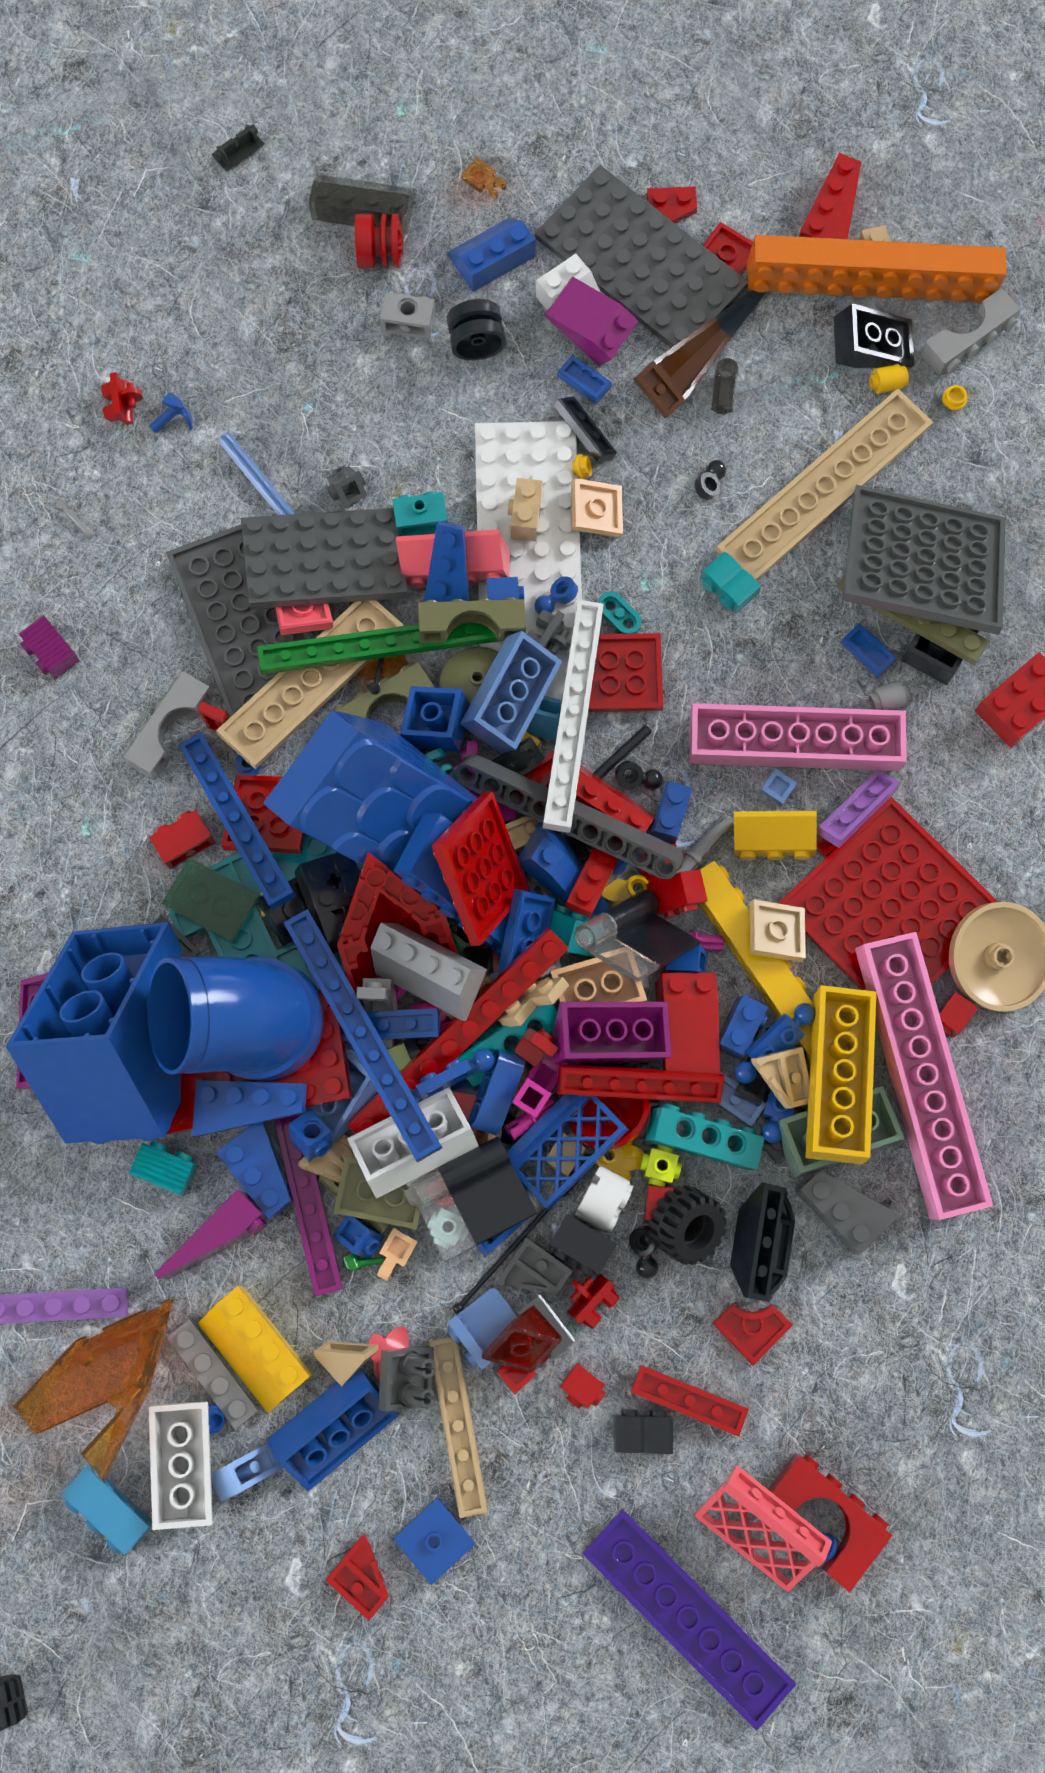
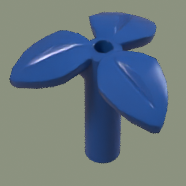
[149,393,193,433]

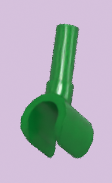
[343,1253,384,1271]

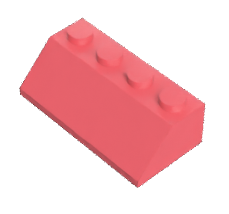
[396,529,510,589]

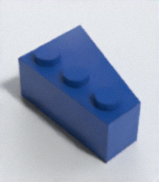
[216,1121,293,1220]

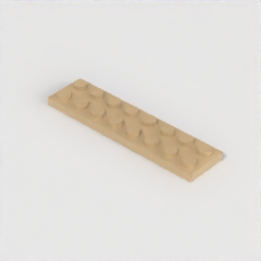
[216,600,404,769]

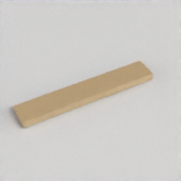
[429,1336,488,1518]

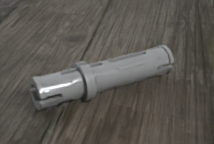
[676,814,734,873]

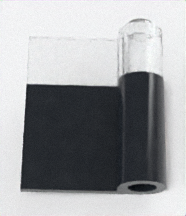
[575,890,700,982]
[404,1136,537,1262]

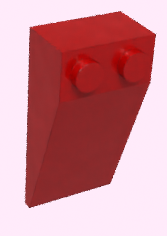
[655,973,720,1074]

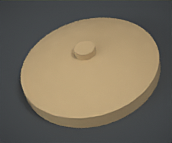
[949,902,1045,1012]

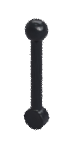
[369,658,384,694]

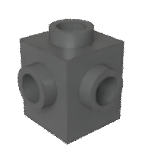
[326,466,368,507]

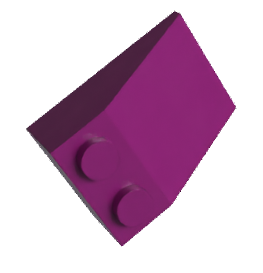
[544,277,638,366]

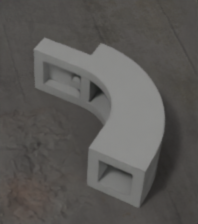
[357,978,397,1049]

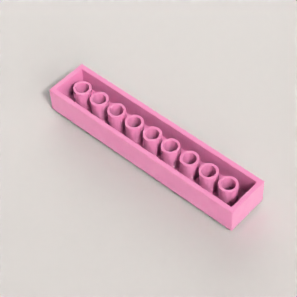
[855,932,993,1220]

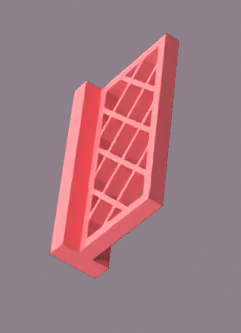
[695,1465,832,1592]

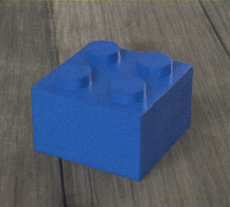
[400,686,470,752]

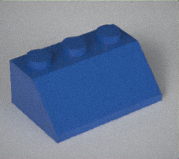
[447,217,536,292]

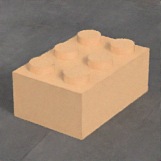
[550,949,647,1004]

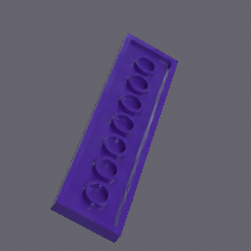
[582,1509,797,1731]

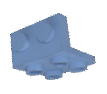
[447,1288,527,1370]

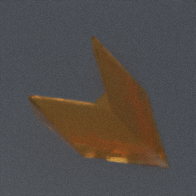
[13,1298,173,1482]

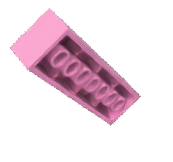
[689,703,907,771]

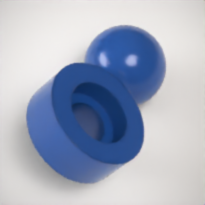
[534,576,578,615]

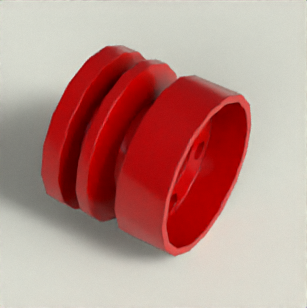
[355,214,404,268]

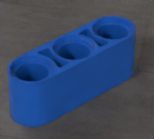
[468,1049,525,1135]

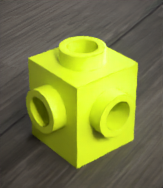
[640,1145,682,1187]

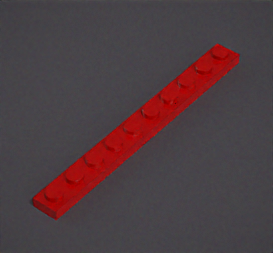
[347,927,569,1134]

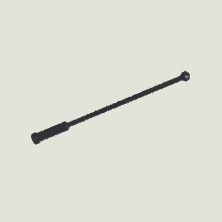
[453,1155,596,1314]

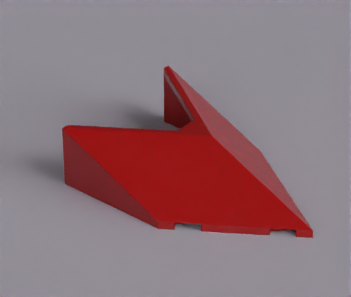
[337,852,458,1010]

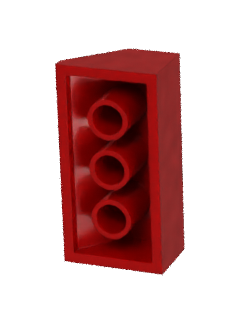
[546,765,656,842]

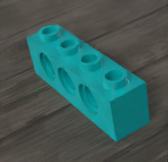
[454,1004,558,1087]
[645,1104,765,1170]

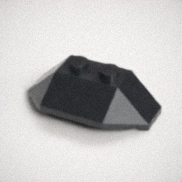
[730,1182,795,1302]

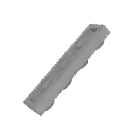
[166,1319,259,1430]

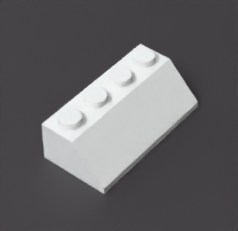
[347,1087,479,1199]
[149,1402,213,1530]

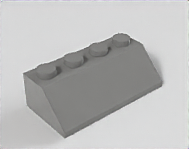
[370,923,487,1021]

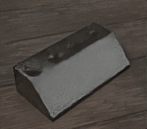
[309,175,416,234]

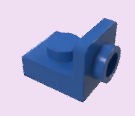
[333,1216,384,1259]

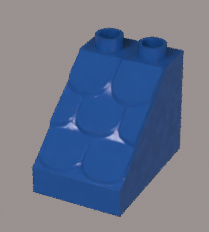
[263,710,477,878]
[5,922,182,1144]

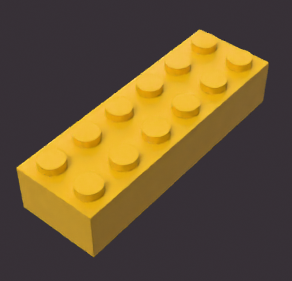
[805,985,877,1165]

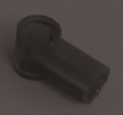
[711,358,738,414]

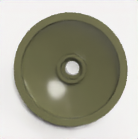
[439,647,498,704]

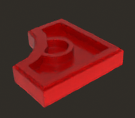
[712,1303,793,1366]

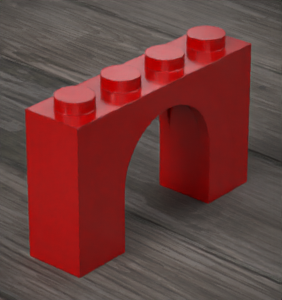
[768,1453,893,1593]

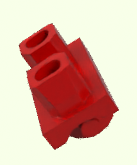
[101,372,143,425]
[567,1273,620,1329]

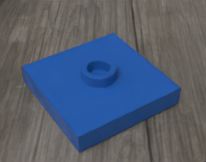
[393,1497,476,1585]

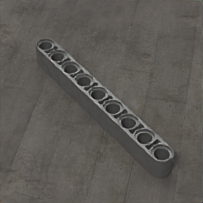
[455,754,683,879]

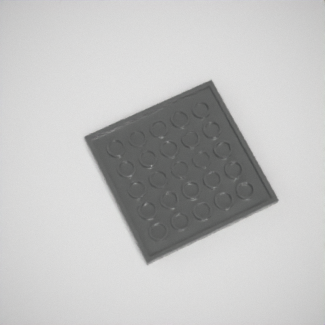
[842,485,1006,635]

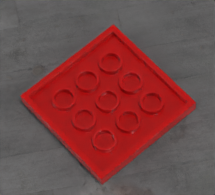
[431,791,529,946]

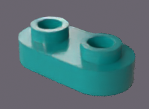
[598,591,642,634]

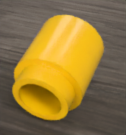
[869,364,909,394]

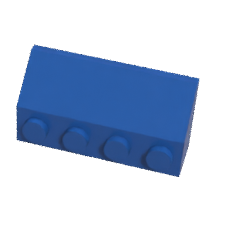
[266,1368,399,1492]

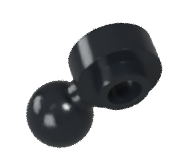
[694,460,726,500]
[615,761,663,790]
[629,1225,658,1279]

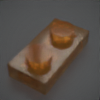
[356,655,408,691]

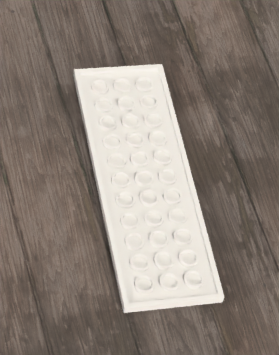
[475,421,582,700]

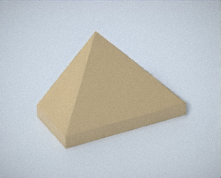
[314,1341,378,1386]

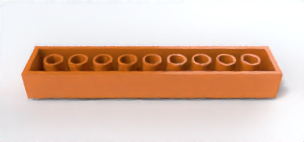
[747,235,1007,304]

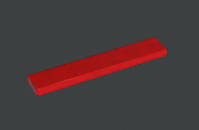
[556,1064,725,1103]

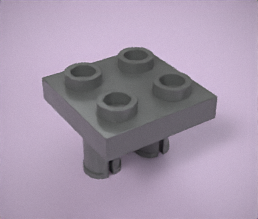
[379,1346,435,1412]

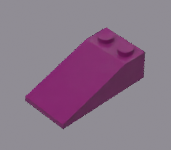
[154,1189,267,1279]

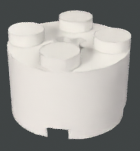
[574,1165,634,1233]

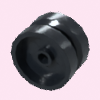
[446,299,506,361]

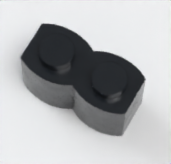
[613,1409,673,1454]

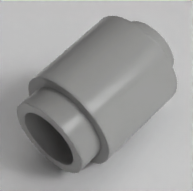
[868,681,910,710]

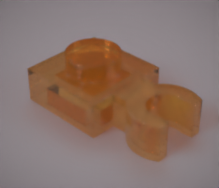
[461,157,506,199]

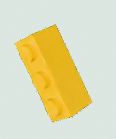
[734,811,817,860]

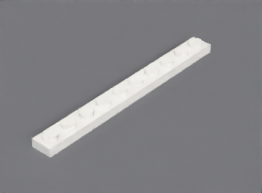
[542,600,604,833]

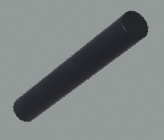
[593,725,652,779]

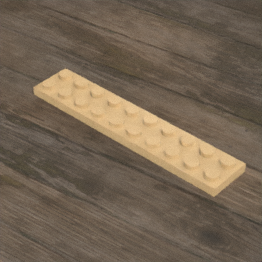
[716,388,933,581]

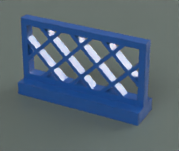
[507,1095,629,1210]

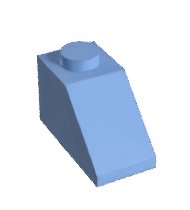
[211,1443,282,1502]

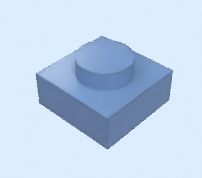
[760,768,797,807]

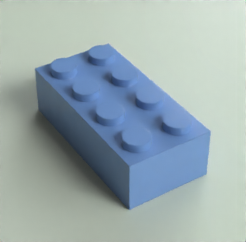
[460,631,563,754]

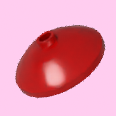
[569,1096,651,1150]

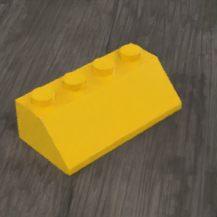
[198,1286,313,1414]

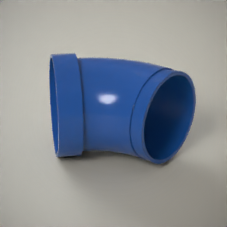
[146,956,324,1081]

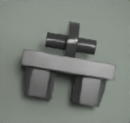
[527,610,570,655]

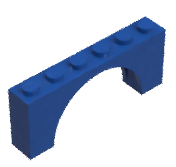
[394,813,538,958]

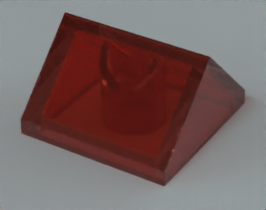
[481,1305,562,1372]

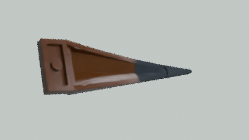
[633,290,767,418]

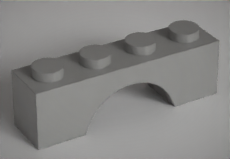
[920,288,1021,377]
[124,671,214,780]

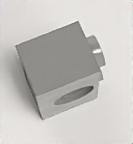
[380,292,435,339]

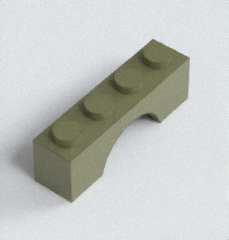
[418,597,526,644]
[332,662,435,719]

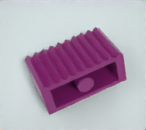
[18,615,80,679]

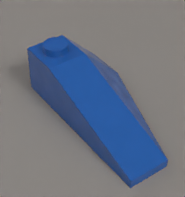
[518,822,609,919]

